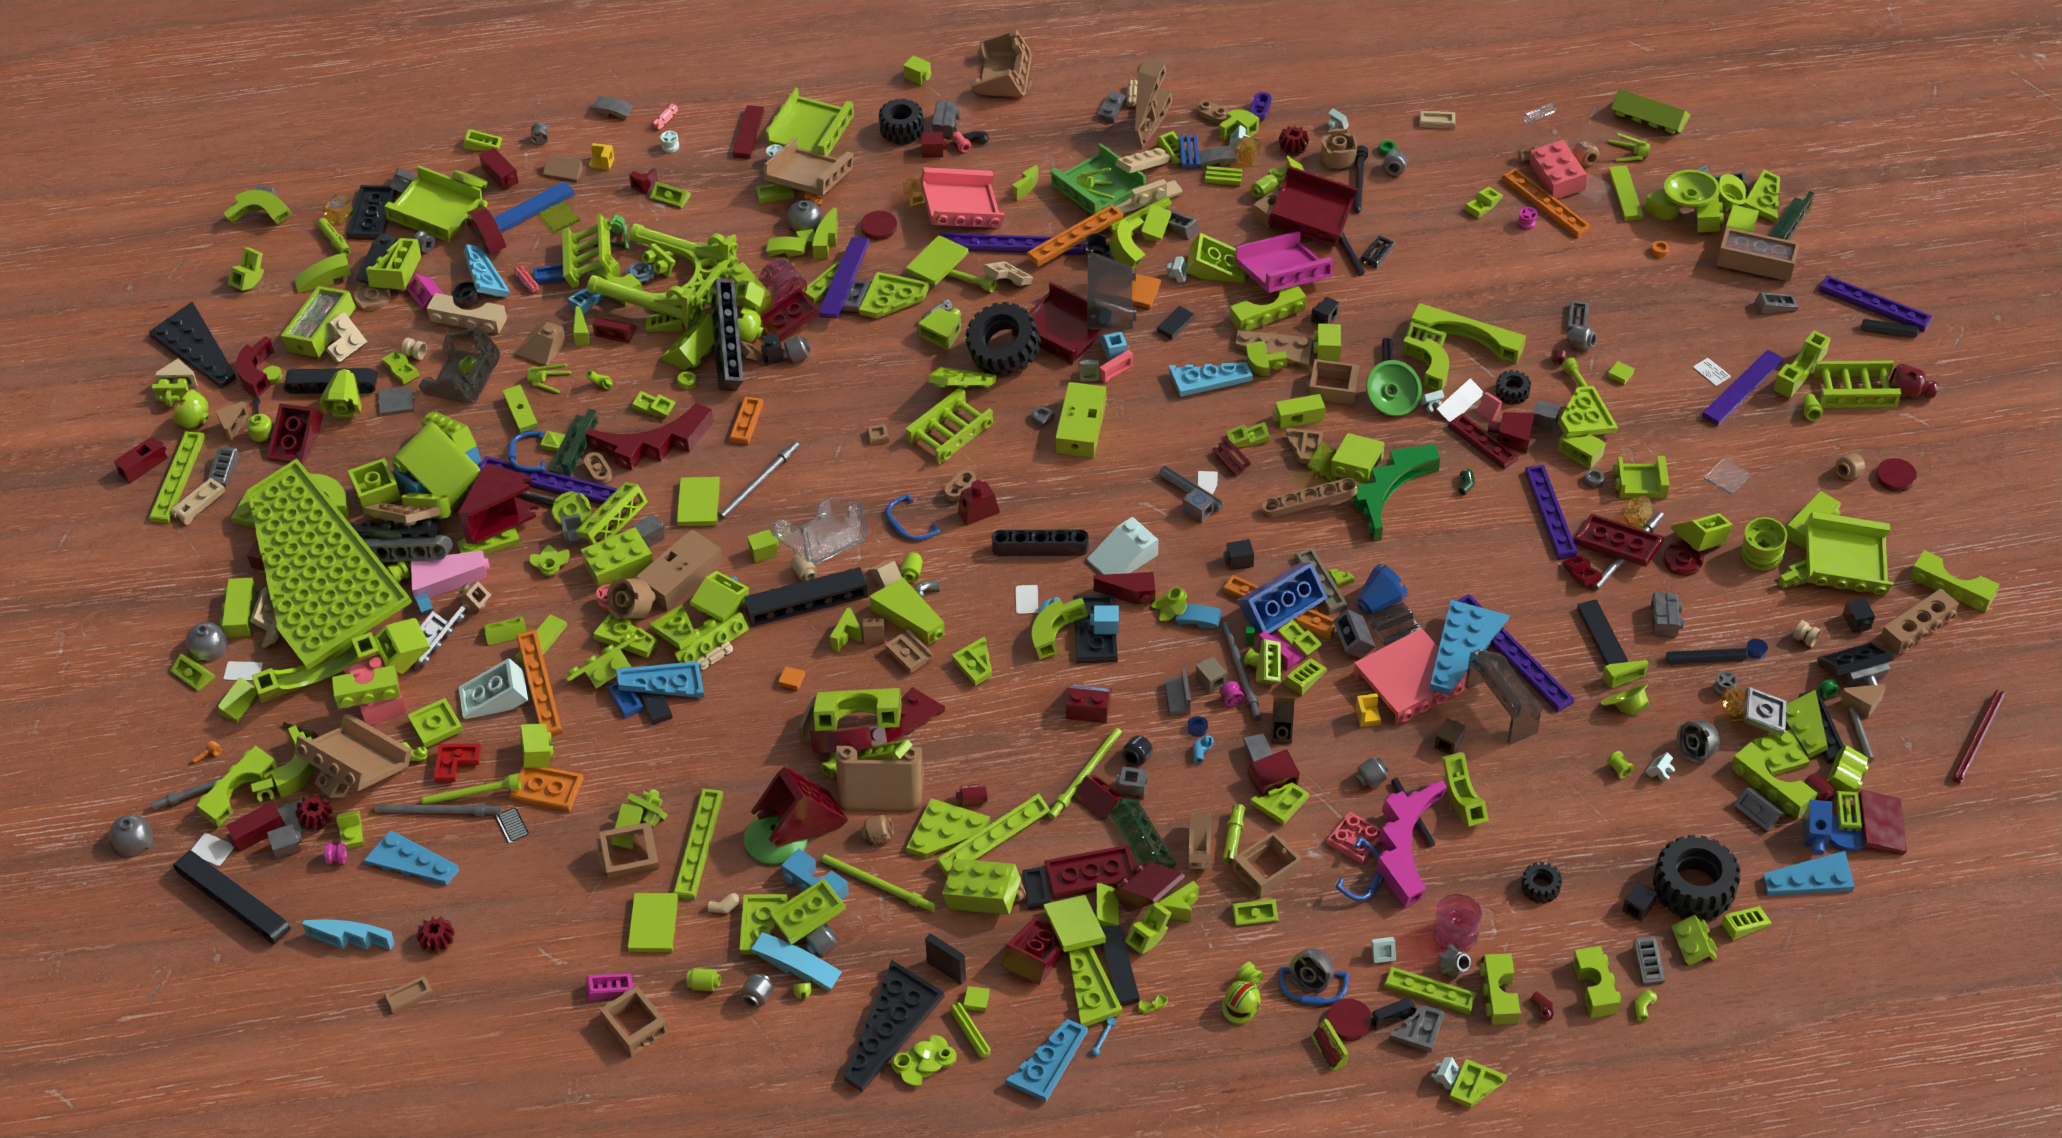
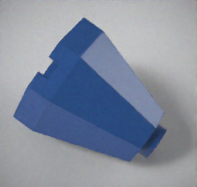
[1357,564,1408,614]

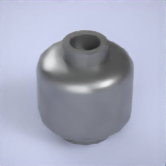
[1383,150,1408,176]
[1567,325,1597,351]
[782,335,811,363]
[1356,757,1389,788]
[805,923,837,956]
[740,974,773,1008]

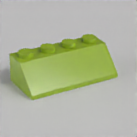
[1611,89,1691,134]
[661,308,714,370]

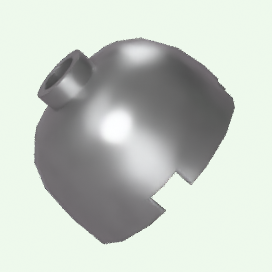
[787,200,823,234]
[185,622,228,663]
[1677,719,1720,763]
[109,814,154,858]
[1289,948,1334,994]

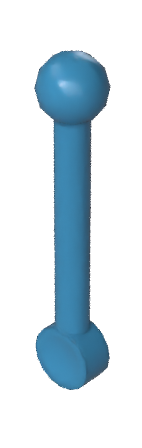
[1091,1017,1116,1056]

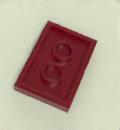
[760,288,820,342]
[1858,789,1907,855]

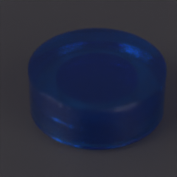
[1746,638,1768,659]
[1187,716,1208,737]

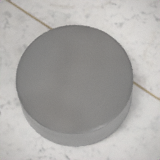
[1584,469,1604,488]

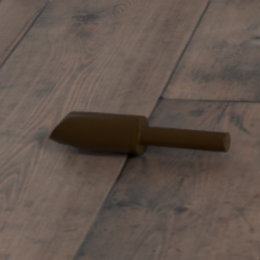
[283,722,318,739]

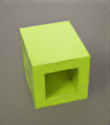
[903,55,932,85]
[747,529,779,563]

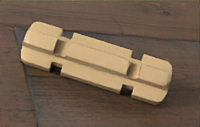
[1127,80,1137,107]
[697,641,733,670]

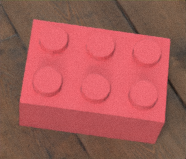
[1530,140,1587,199]
[343,655,406,726]

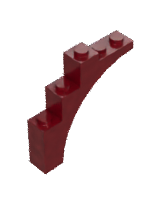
[585,403,714,471]

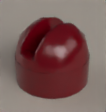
[1551,350,1567,365]

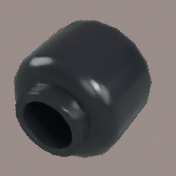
[1122,735,1153,767]

